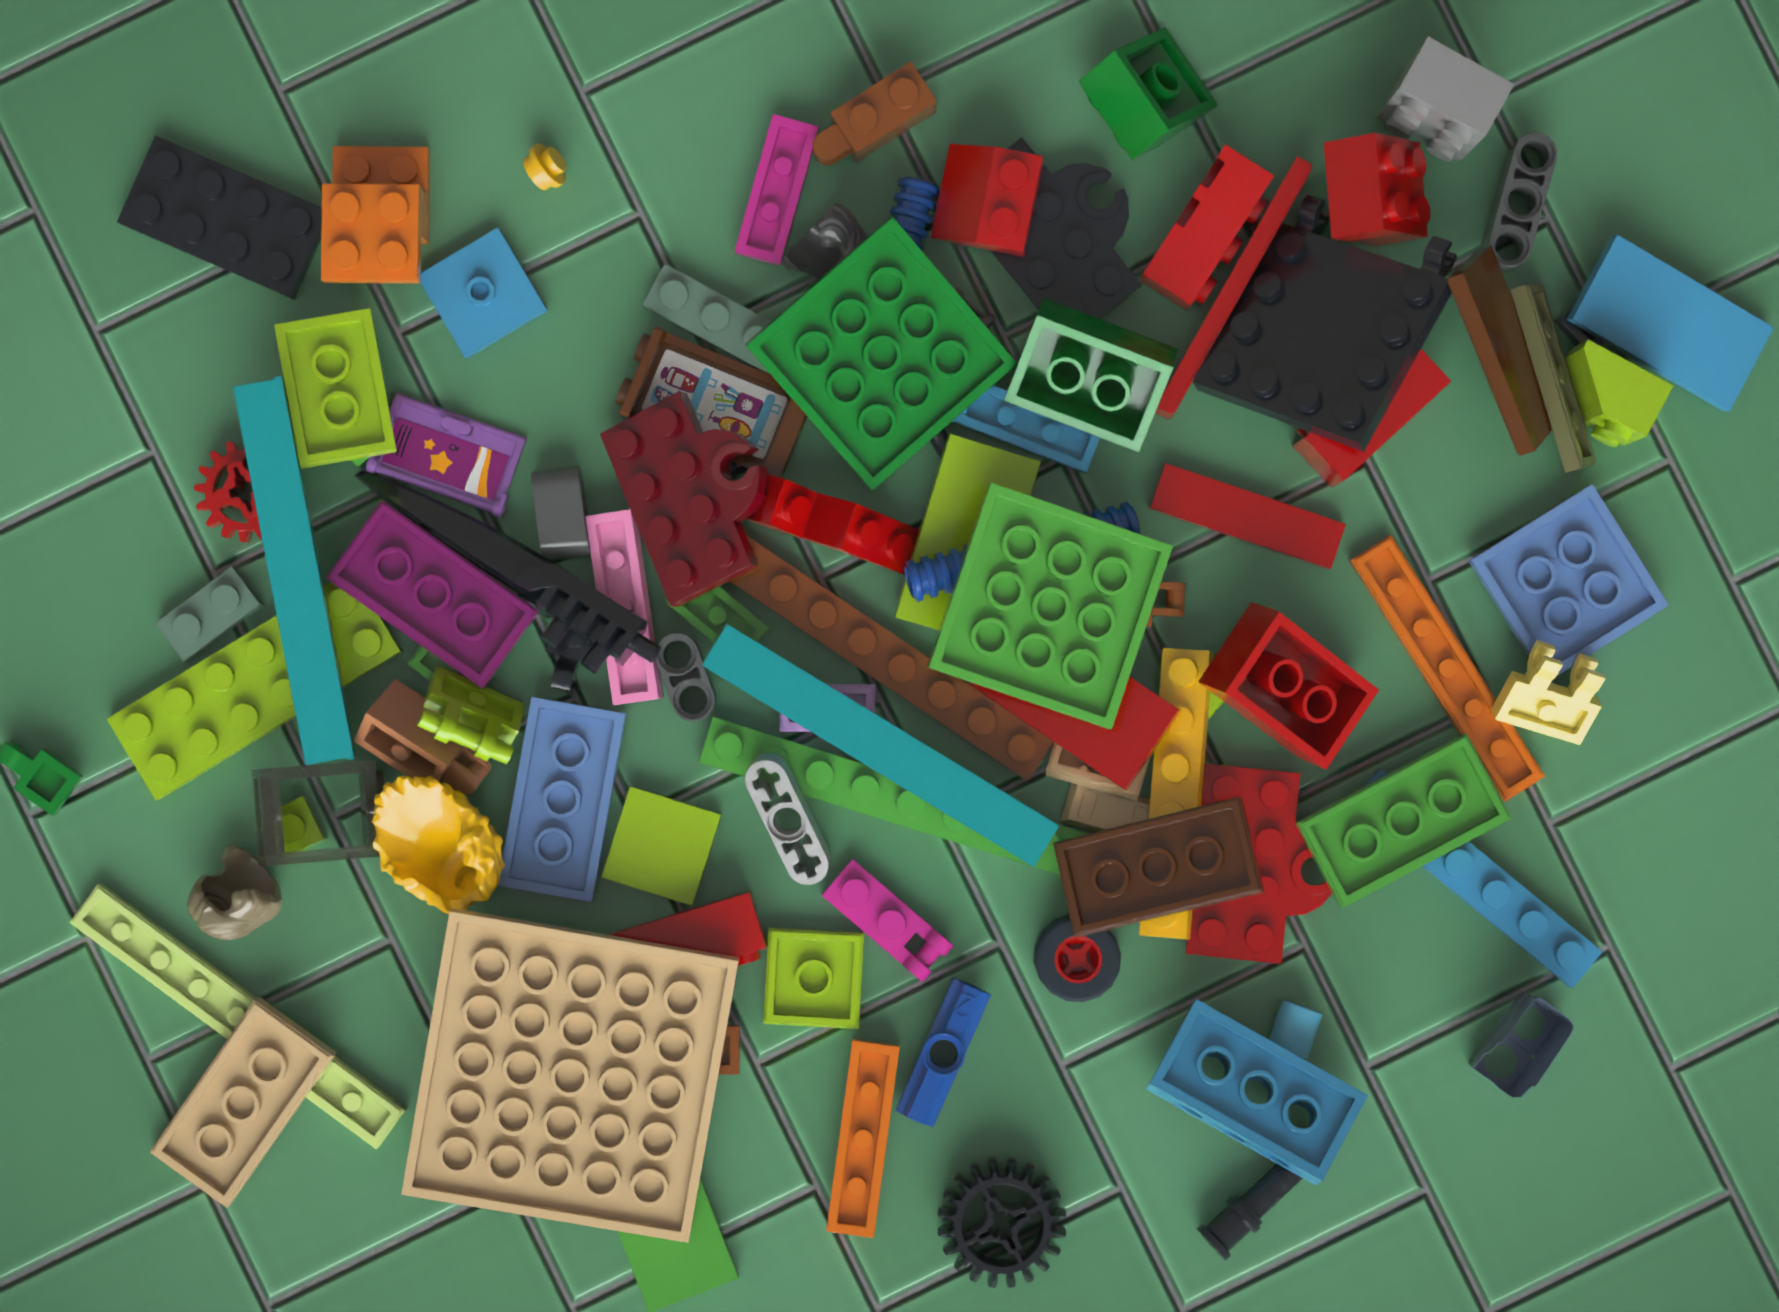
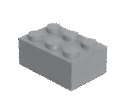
[1377,36,1514,162]

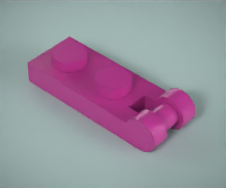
[822,859,954,982]

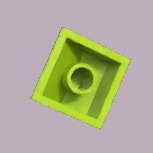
[1565,339,1674,448]

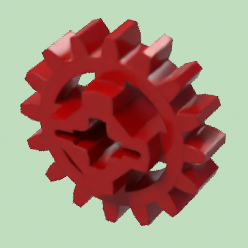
[194,441,262,543]

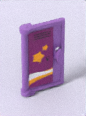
[366,393,527,518]

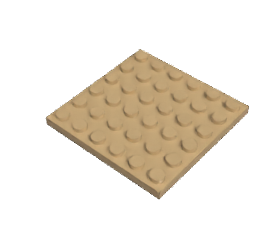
[401,908,739,1243]

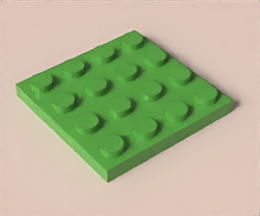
[927,482,1173,730]

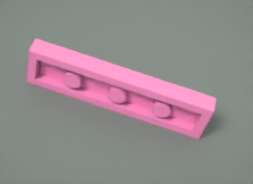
[585,509,664,705]

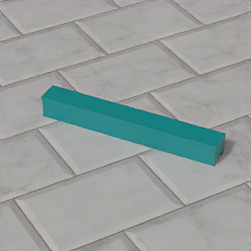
[233,376,356,766]
[702,624,1059,867]

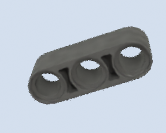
[1480,132,1557,274]

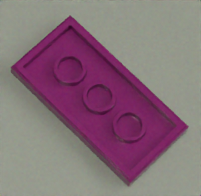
[325,500,539,689]

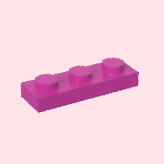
[735,114,819,266]

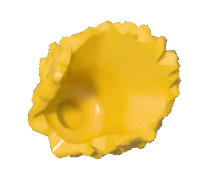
[372,775,505,915]

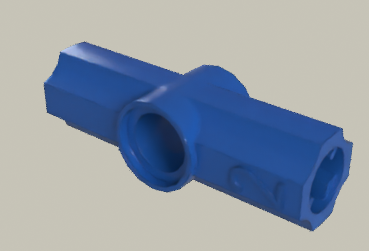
[895,977,991,1127]

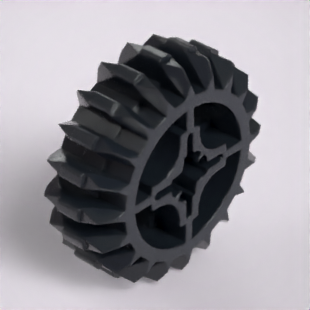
[937,1157,1066,1288]

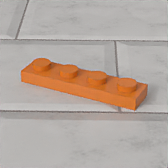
[826,1039,900,1238]

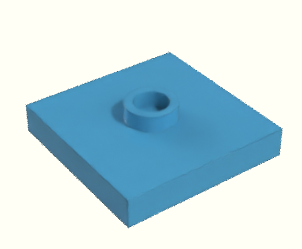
[421,227,548,359]

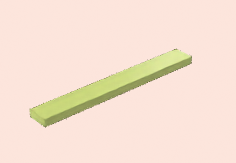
[69,883,407,1149]

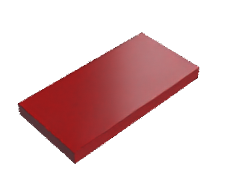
[969,676,1180,791]

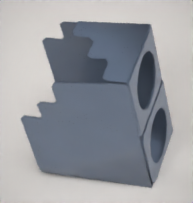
[1469,991,1574,1098]

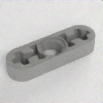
[745,753,831,885]

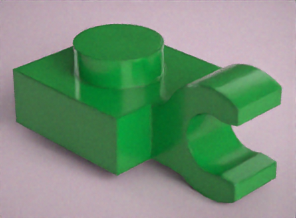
[0,740,84,816]

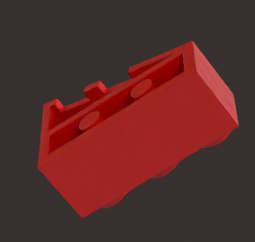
[1139,144,1274,311]

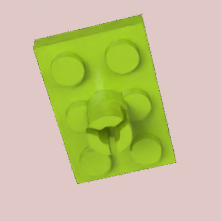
[274,308,397,469]

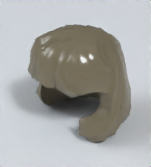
[187,843,282,940]

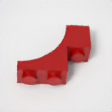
[746,474,919,575]

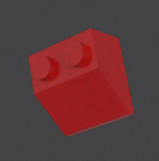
[931,144,1044,257]

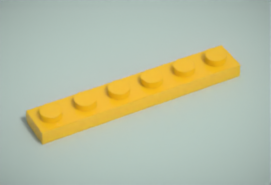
[1139,648,1213,940]

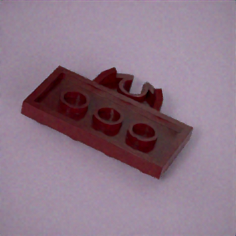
[600,391,768,607]

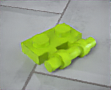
[417,666,525,764]

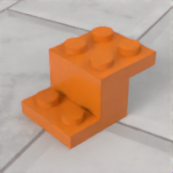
[321,146,430,283]

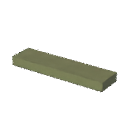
[1510,283,1596,473]

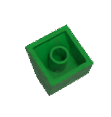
[1078,27,1218,160]

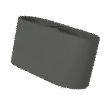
[531,466,591,561]
[656,633,717,722]

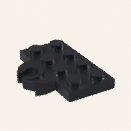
[991,137,1142,319]

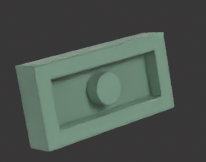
[155,566,263,662]

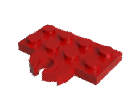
[1185,763,1332,964]

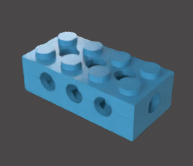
[1146,999,1368,1185]

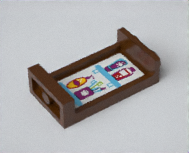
[616,326,807,478]

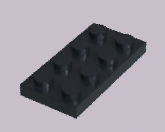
[117,135,322,300]

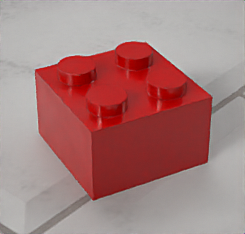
[1323,132,1430,246]

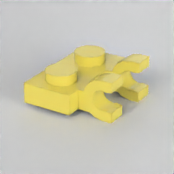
[1491,640,1606,745]

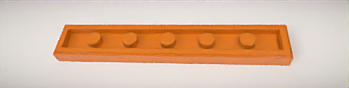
[1349,535,1545,802]

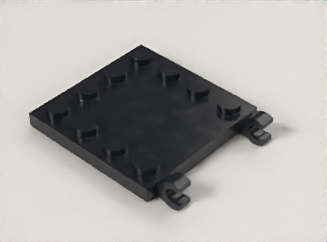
[1192,195,1457,452]

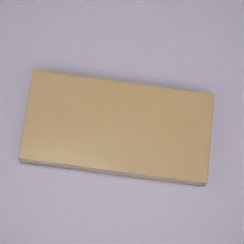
[150,997,337,1208]

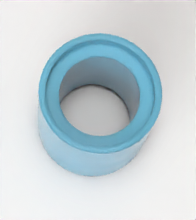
[1269,999,1323,1059]

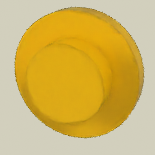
[523,143,567,190]

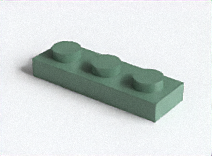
[642,264,770,374]

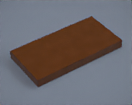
[1447,245,1552,456]
[1053,796,1265,937]

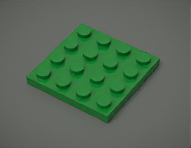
[745,216,1017,491]

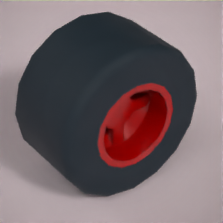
[1033,915,1121,1002]

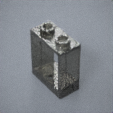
[252,760,385,866]

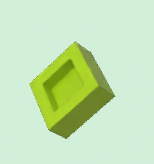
[260,796,327,860]

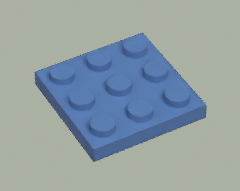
[1468,484,1669,676]

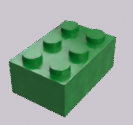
[1004,297,1178,452]

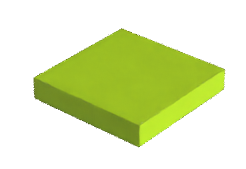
[601,786,722,906]
[763,927,864,1029]

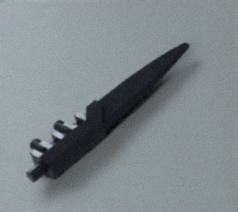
[355,471,661,674]

